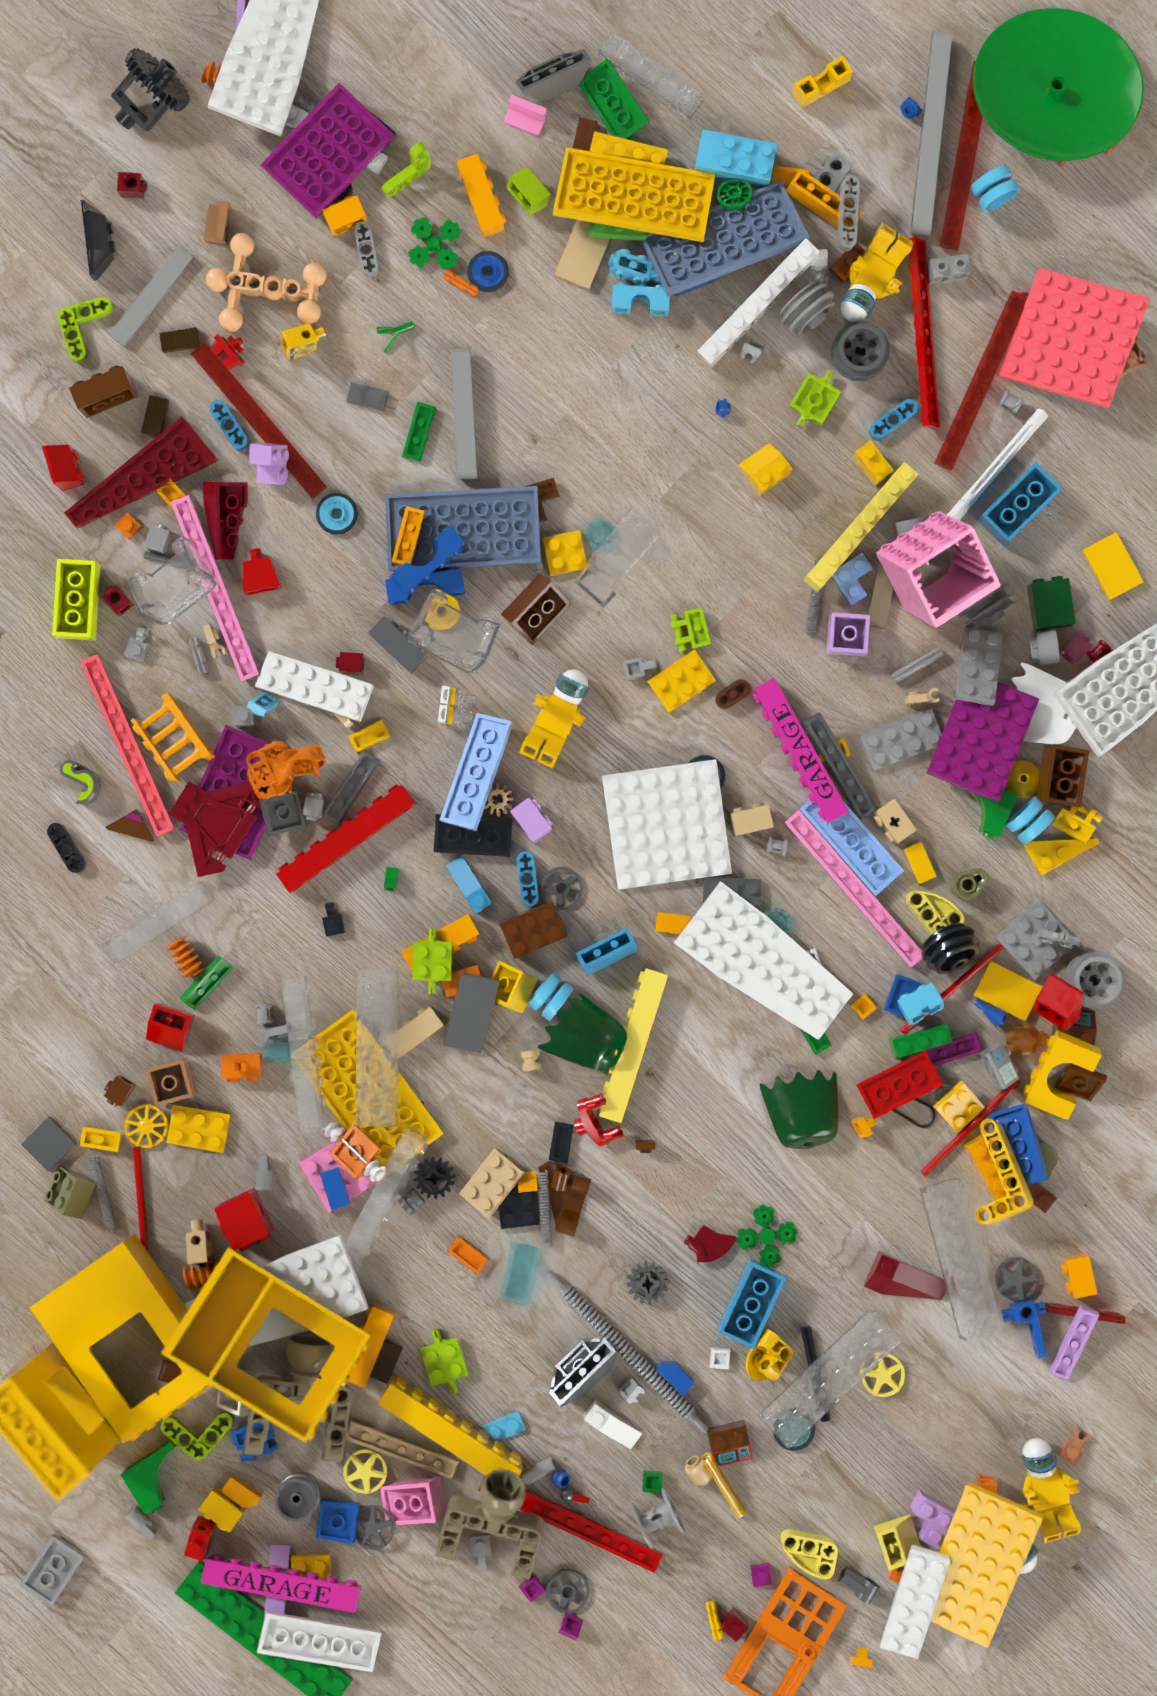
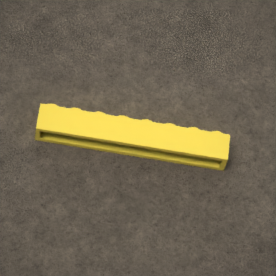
[803,462,918,593]
[597,968,668,1123]

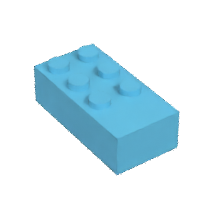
[695,129,777,188]

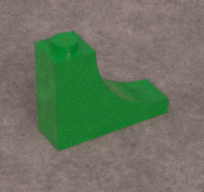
[974,789,1018,840]
[120,1440,177,1514]

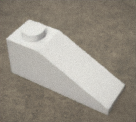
[584,1399,642,1449]

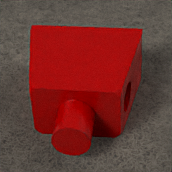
[243,548,282,596]
[184,1515,216,1561]

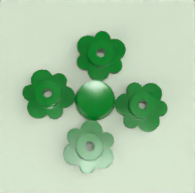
[408,217,461,270]
[736,1205,798,1267]

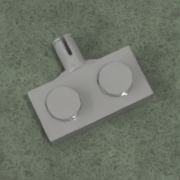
[1037,929,1081,949]

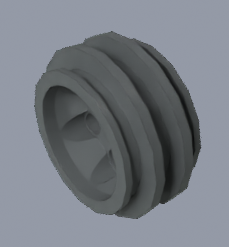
[831,321,890,381]
[958,579,1015,629]

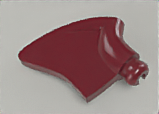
[684,1225,737,1262]

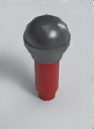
[560,1488,590,1503]

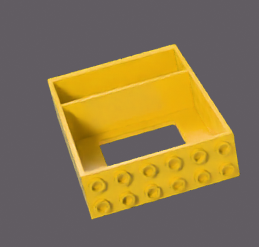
[30,1233,213,1444]
[161,1248,372,1443]
[0,1343,120,1502]

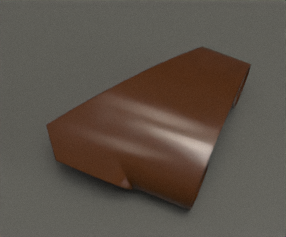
[538,1161,591,1237]

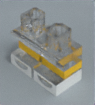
[438,686,476,725]

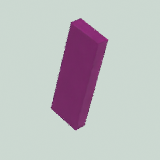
[921,1032,982,1066]

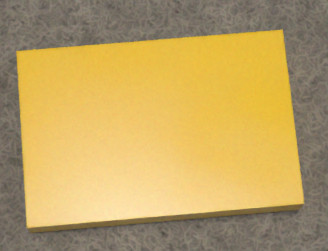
[1082,532,1144,600]
[973,961,1042,1021]

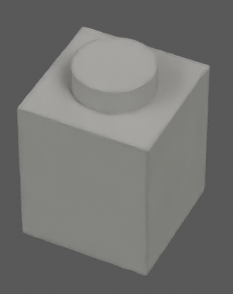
[144,524,173,555]
[233,706,257,728]

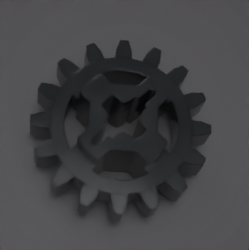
[413,1156,456,1199]

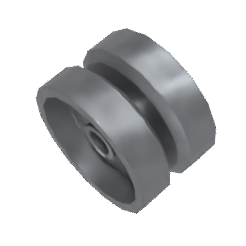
[274,1471,321,1522]

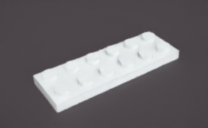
[255,651,374,722]
[880,1545,950,1659]
[257,1611,381,1672]

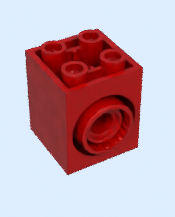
[214,1187,274,1252]

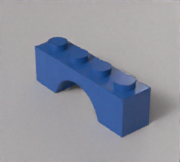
[390,525,465,593]
[385,567,465,605]

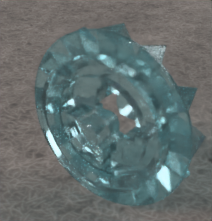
[585,519,615,549]
[764,908,791,934]

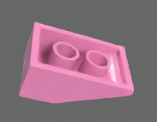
[380,1476,447,1525]

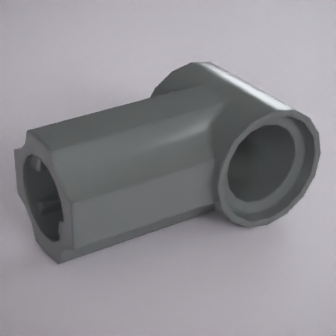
[838,1567,880,1605]

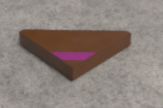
[105,810,155,842]

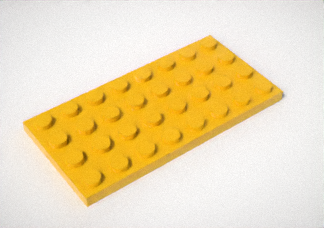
[553,147,715,242]
[291,1009,444,1178]
[930,1482,1043,1648]

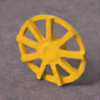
[124,1104,168,1148]

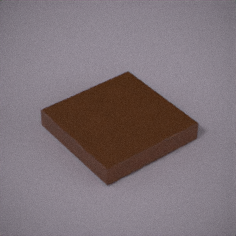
[1055,1063,1107,1102]

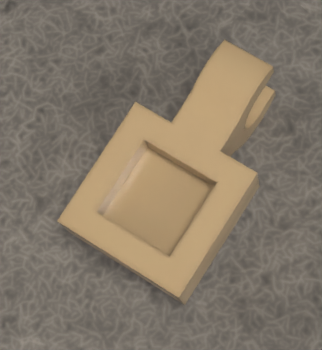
[202,624,227,659]
[904,688,940,705]

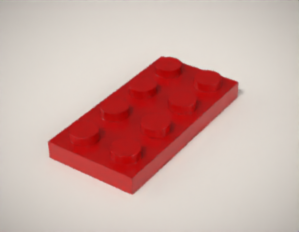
[856,1050,944,1119]

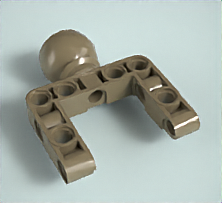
[244,1336,352,1462]
[435,1469,544,1580]

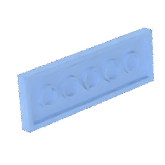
[440,713,513,831]
[799,800,904,896]

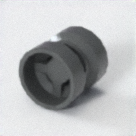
[398,1188,425,1215]

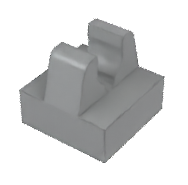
[741,339,764,363]
[618,1376,645,1404]

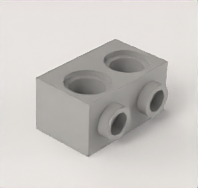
[813,151,853,193]
[927,254,971,285]

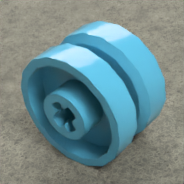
[970,165,1021,212]
[1005,796,1055,845]
[528,971,575,1021]

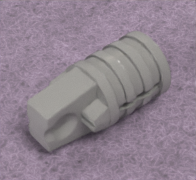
[254,1155,273,1190]
[124,1505,157,1540]

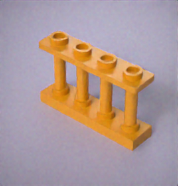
[131,693,215,783]

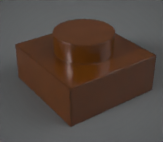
[635,1140,655,1153]

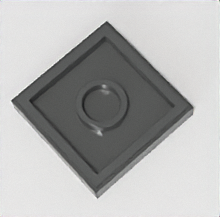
[259,790,306,836]
[21,1117,77,1172]

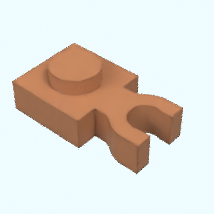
[1057,1427,1090,1466]

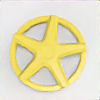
[861,1353,905,1397]
[343,1449,387,1494]

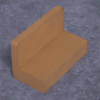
[204,201,232,245]

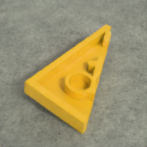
[1022,838,1100,876]

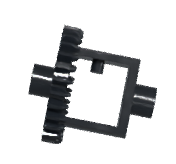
[111,48,190,131]

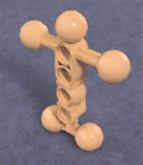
[206,233,327,332]

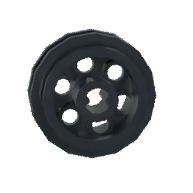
[921,923,980,974]

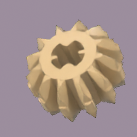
[484,783,514,816]

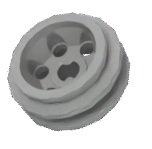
[780,281,835,336]
[1064,951,1126,1009]

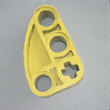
[906,891,964,935]
[780,1529,838,1579]

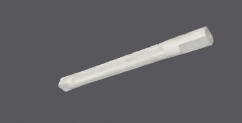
[947,408,1048,520]

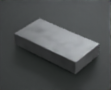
[346,382,388,411]

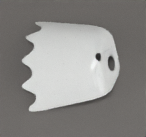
[1011,663,1076,744]

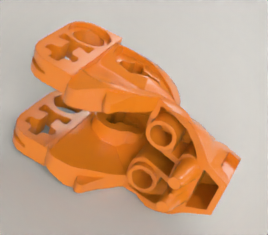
[247,741,326,799]

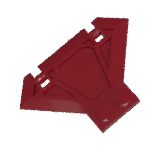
[168,781,262,877]

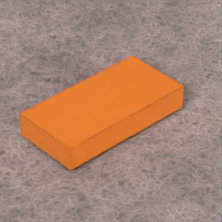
[447,1235,489,1275]

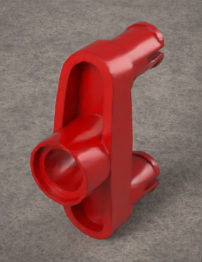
[574,1093,624,1147]

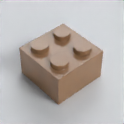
[145,1058,197,1107]

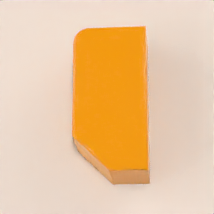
[222,1474,263,1508]

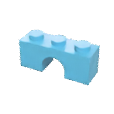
[611,283,670,316]

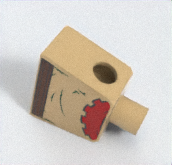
[186,1219,214,1265]

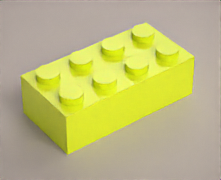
[52,559,101,641]

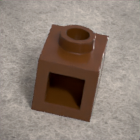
[104,1075,136,1107]

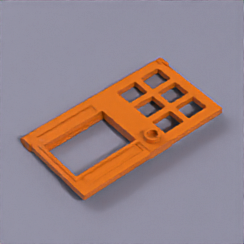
[722,1567,847,1696]

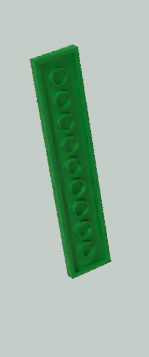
[175,1560,353,1696]

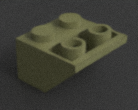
[44,1165,96,1219]

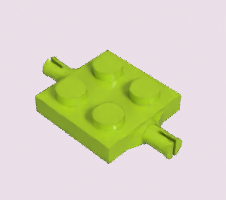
[789,369,841,429]
[412,928,452,994]
[420,1328,469,1394]

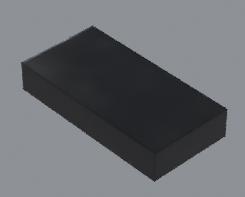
[549,1121,574,1163]

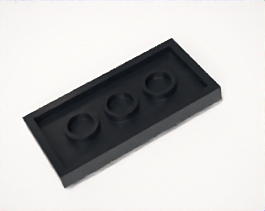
[434,814,513,857]

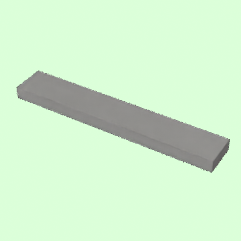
[108,245,194,348]

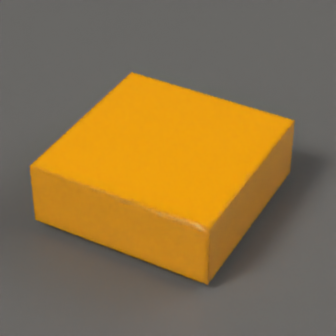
[850,993,877,1020]
[518,1171,538,1193]

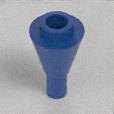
[974,998,1008,1027]

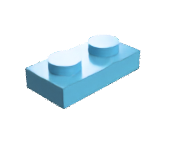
[247,691,280,717]
[483,1411,526,1442]

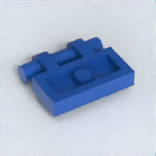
[231,1422,279,1462]

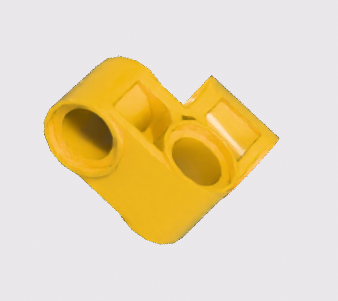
[756,1329,793,1381]

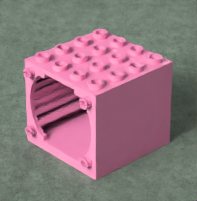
[876,511,1001,628]

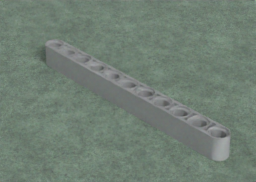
[910,31,952,236]

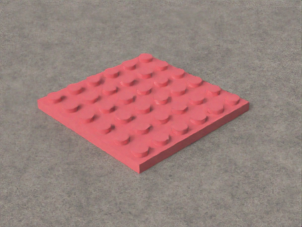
[998,268,1150,409]

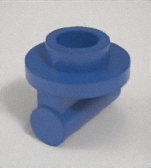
[901,97,923,119]

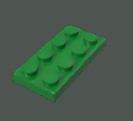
[579,58,650,139]

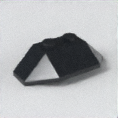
[80,200,116,281]

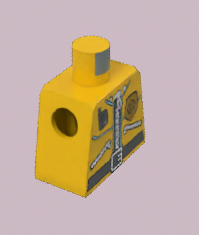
[281,324,326,361]

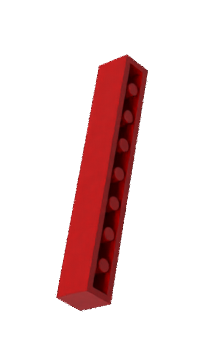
[276,784,416,893]

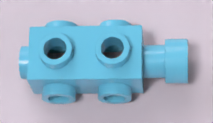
[608,249,661,285]

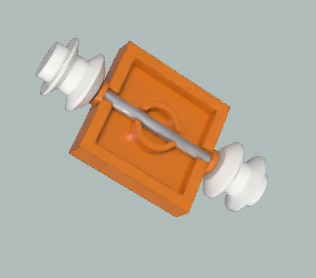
[325,1122,385,1182]

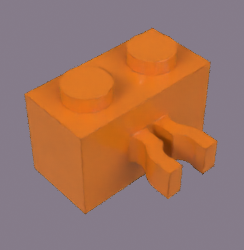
[221,1053,263,1082]

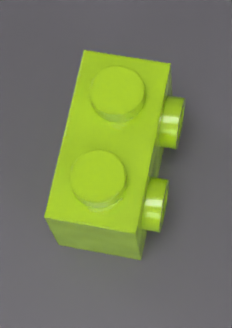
[507,167,551,216]

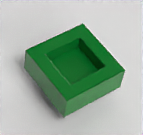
[642,1470,663,1493]

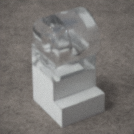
[809,249,828,287]

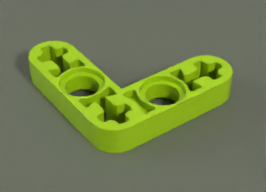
[381,142,431,197]
[58,297,113,363]
[160,1411,234,1461]

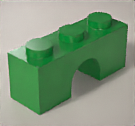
[888,1022,953,1058]

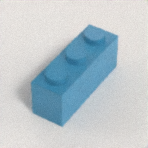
[576,927,638,976]

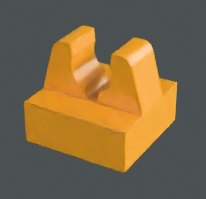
[850,1117,876,1138]
[849,1647,873,1668]

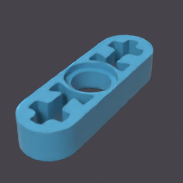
[869,399,918,441]
[210,400,249,451]
[517,851,539,907]

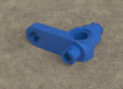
[1001,1300,1046,1359]

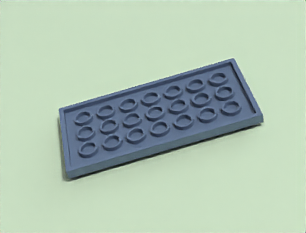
[641,181,810,297]
[385,486,541,572]

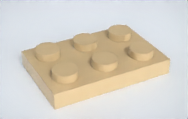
[459,1148,525,1218]

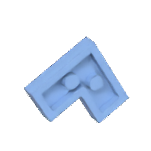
[831,553,873,606]

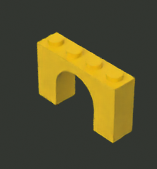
[1022,1030,1102,1120]

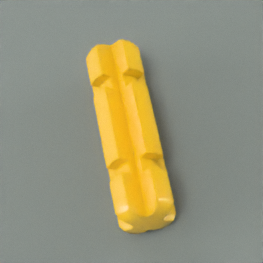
[706,1600,723,1641]

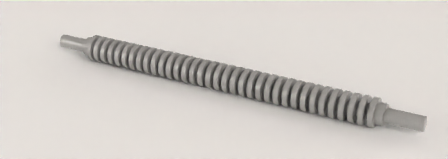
[545,1270,709,1433]

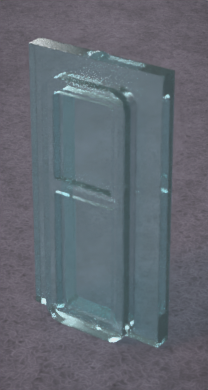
[499,1242,542,1306]

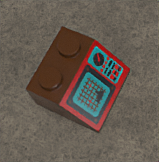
[1051,1009,1097,1045]
[707,1420,753,1467]

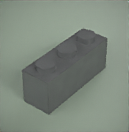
[368,616,427,674]

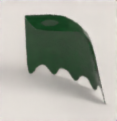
[538,993,627,1071]
[760,1070,838,1149]

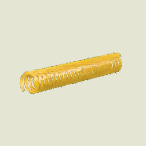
[701,1453,746,1518]

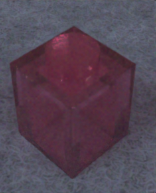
[1059,633,1092,665]

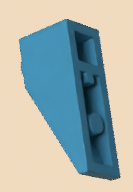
[446,855,493,914]

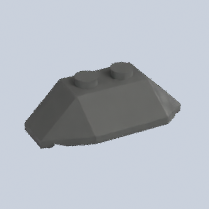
[515,49,592,102]
[549,1337,618,1407]

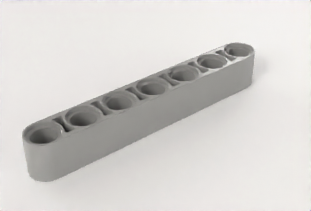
[451,348,477,479]

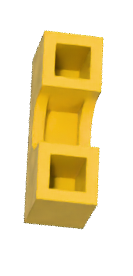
[792,56,853,109]

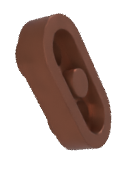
[715,679,751,710]

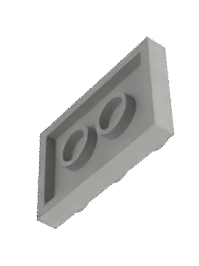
[20,1534,86,1607]

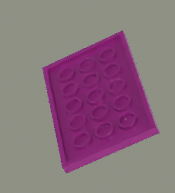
[260,83,395,219]
[926,682,1039,803]
[180,725,270,860]

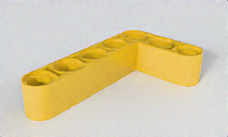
[975,1119,1033,1225]

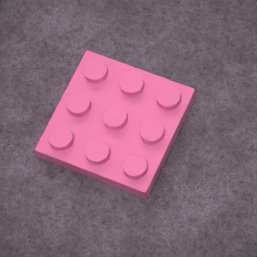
[299,1141,379,1213]

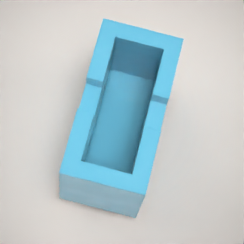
[898,983,944,1026]

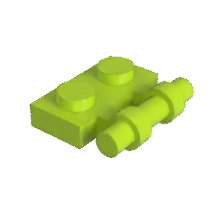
[670,607,711,653]

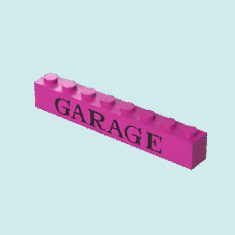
[752,678,849,825]
[201,1554,362,1613]

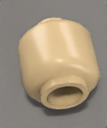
[684,1456,713,1486]

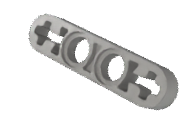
[837,175,860,251]

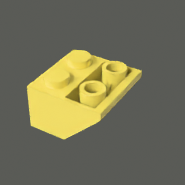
[874,1514,921,1571]

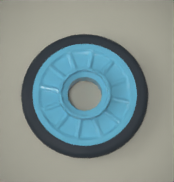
[316,493,358,534]

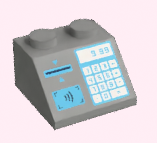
[978,1043,1019,1090]

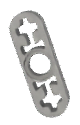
[354,221,379,278]

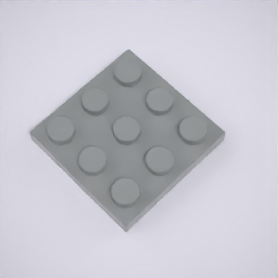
[994,899,1073,980]

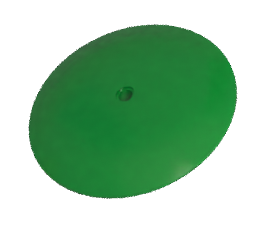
[973,8,1144,161]

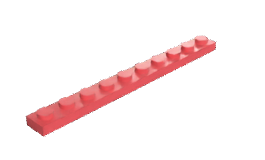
[80,654,175,837]

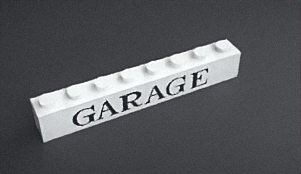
[697,238,820,368]

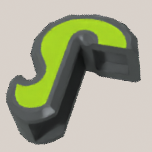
[60,760,101,805]

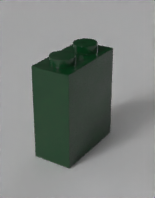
[1027,576,1076,631]

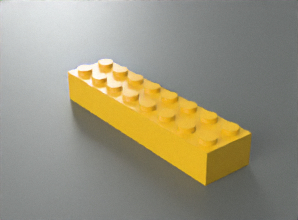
[378,1375,523,1476]

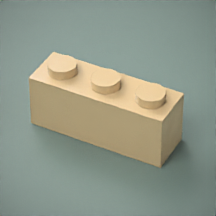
[384,1006,445,1060]

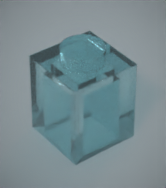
[262,1042,291,1062]

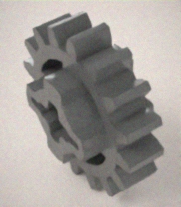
[627,1261,669,1305]

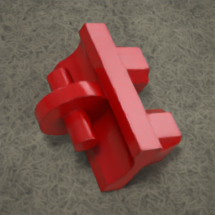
[210,334,245,370]

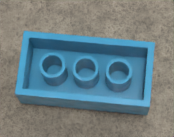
[977,462,1063,546]
[717,1258,786,1349]

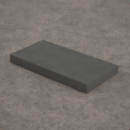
[443,972,499,1053]

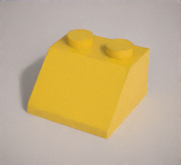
[738,443,793,496]
[491,961,538,1014]

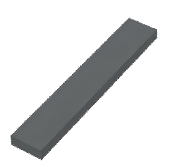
[802,712,877,820]

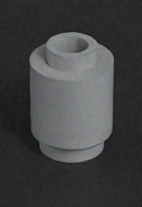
[302,793,324,821]

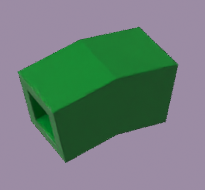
[384,867,399,892]

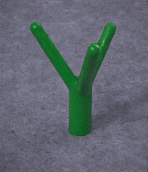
[376,321,414,353]

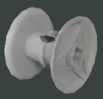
[630,1487,685,1549]

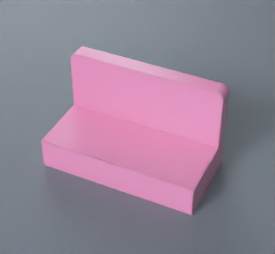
[504,95,547,136]

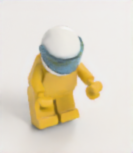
[840,223,913,322]
[519,669,590,769]
[1021,1438,1081,1544]

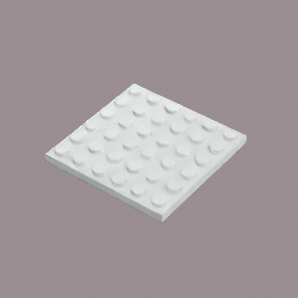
[602,759,732,890]

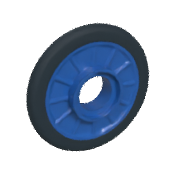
[467,251,509,292]

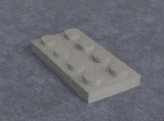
[955,627,1003,706]
[859,708,942,771]

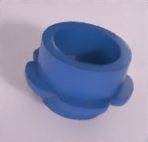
[715,399,731,418]
[553,1469,571,1489]

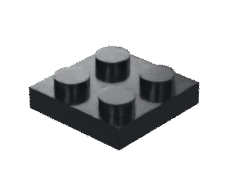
[498,1187,539,1229]

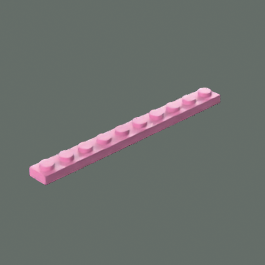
[171,495,260,682]
[784,810,922,968]

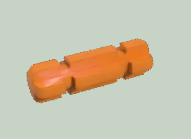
[443,270,479,297]

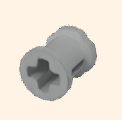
[998,390,1024,413]
[766,836,788,857]
[255,1004,273,1024]

